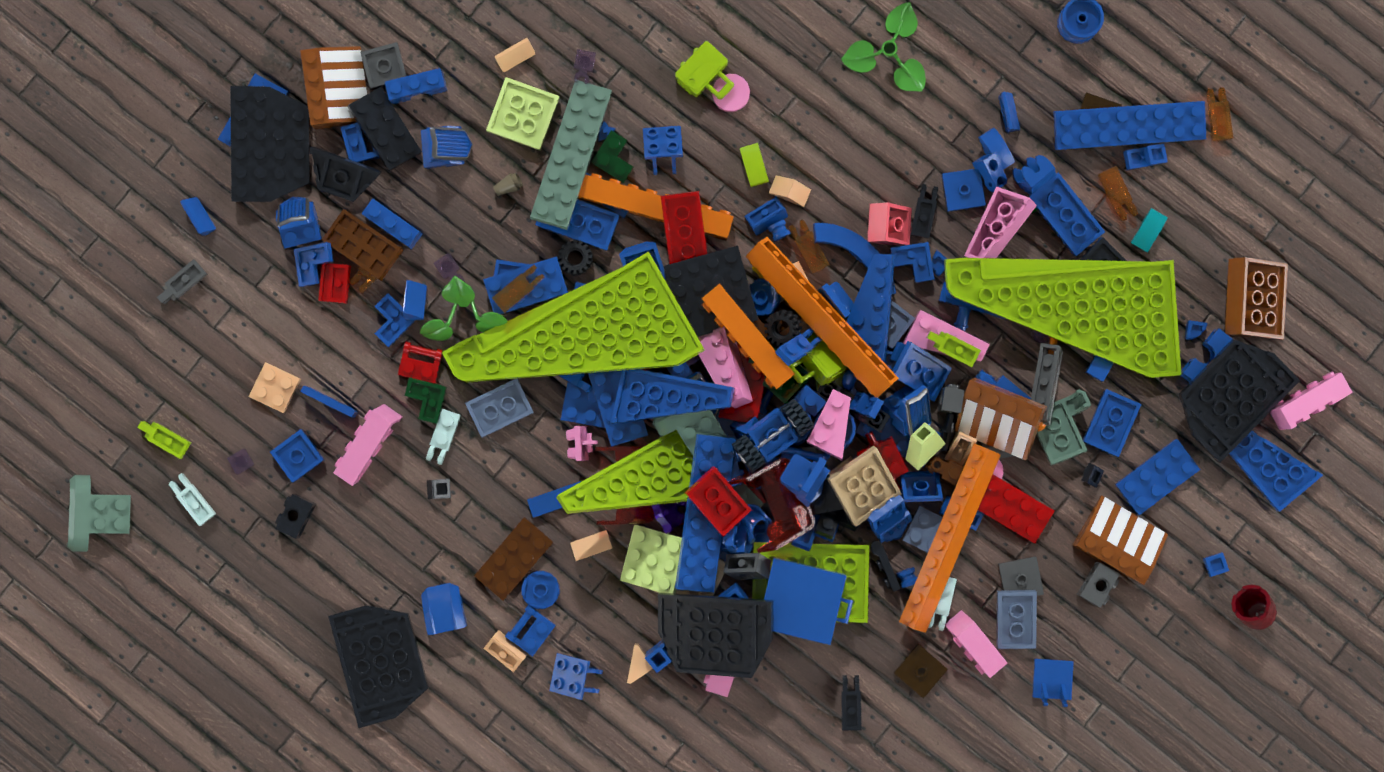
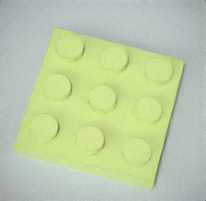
[486,77,560,151]
[620,524,682,594]

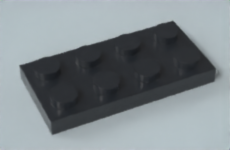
[348,87,422,172]

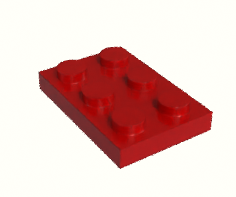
[685,466,751,537]

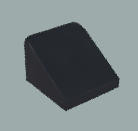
[427,479,451,499]

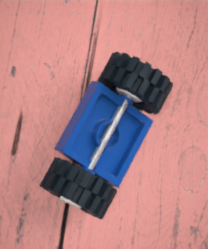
[732,399,814,473]

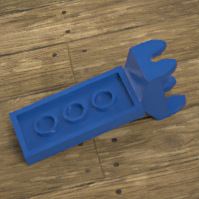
[1013,155,1105,256]

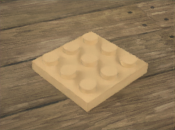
[827,446,902,527]

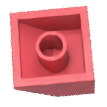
[868,202,912,246]

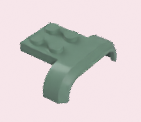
[653,381,727,456]
[1037,390,1091,466]
[67,475,131,552]

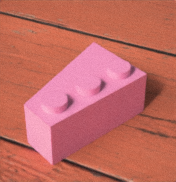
[807,389,851,461]
[945,610,1007,678]

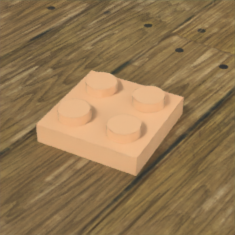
[249,362,301,413]

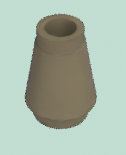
[493,172,523,196]

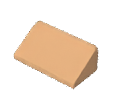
[495,38,535,72]
[570,530,613,561]
[484,630,528,673]

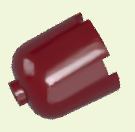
[1231,584,1277,630]

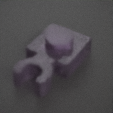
[574,49,596,84]
[433,253,465,282]

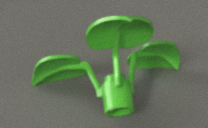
[841,2,926,92]
[420,276,507,341]

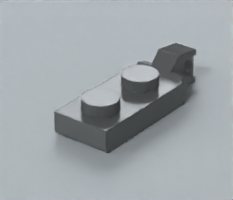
[157,259,208,304]

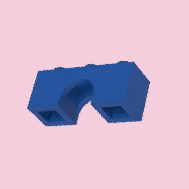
[385,68,448,105]
[361,198,422,250]
[1180,328,1233,383]

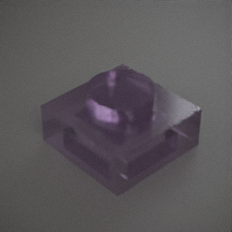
[227,448,255,475]

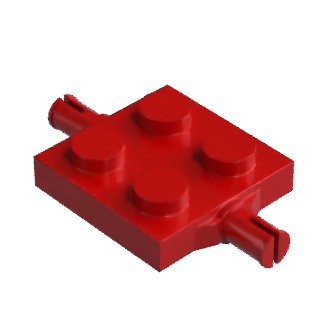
[857,431,909,490]

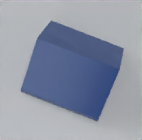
[900,471,943,502]

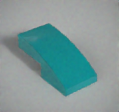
[1131,208,1168,252]

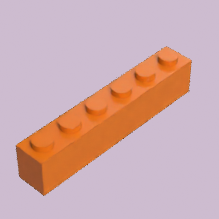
[702,284,795,389]

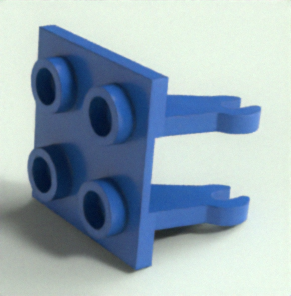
[643,126,683,175]
[549,653,603,700]
[1032,658,1074,707]

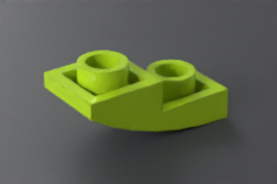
[740,143,769,187]

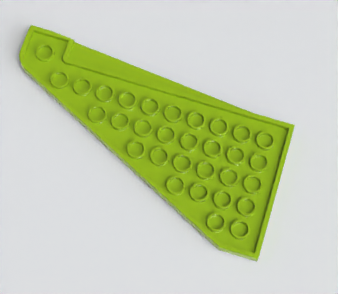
[442,251,705,382]
[944,258,1181,378]

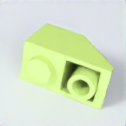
[906,422,946,470]

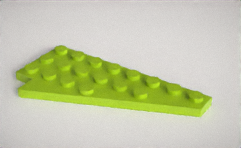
[556,430,693,514]

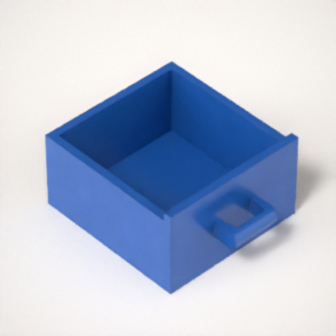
[764,557,853,645]

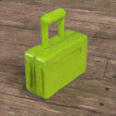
[675,41,734,100]
[789,332,847,386]

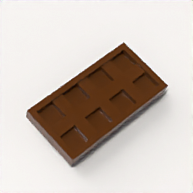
[322,209,403,281]
[474,517,553,601]

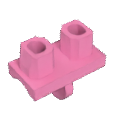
[566,426,598,461]

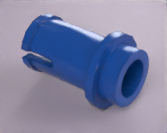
[953,306,971,332]

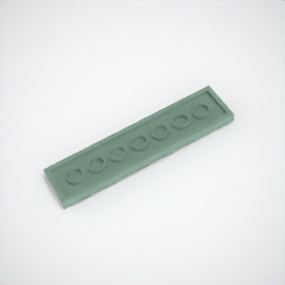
[530,79,612,230]

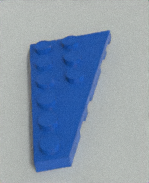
[846,254,895,368]
[611,369,735,424]
[1229,431,1323,512]

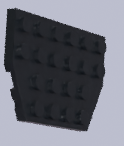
[230,86,310,202]
[1179,340,1300,463]
[658,593,773,678]
[328,605,429,728]

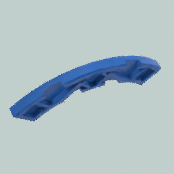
[813,223,896,295]

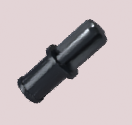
[940,413,958,452]

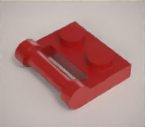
[397,342,443,384]

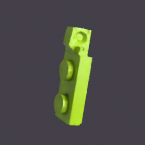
[926,331,981,367]
[137,421,192,459]

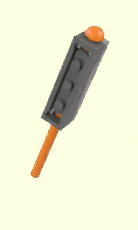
[1031,337,1063,431]

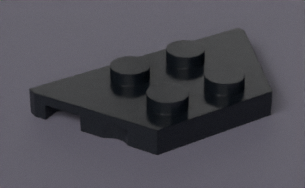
[309,146,382,202]

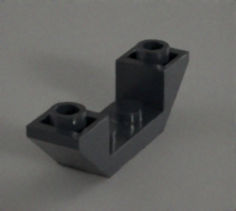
[816,382,891,433]

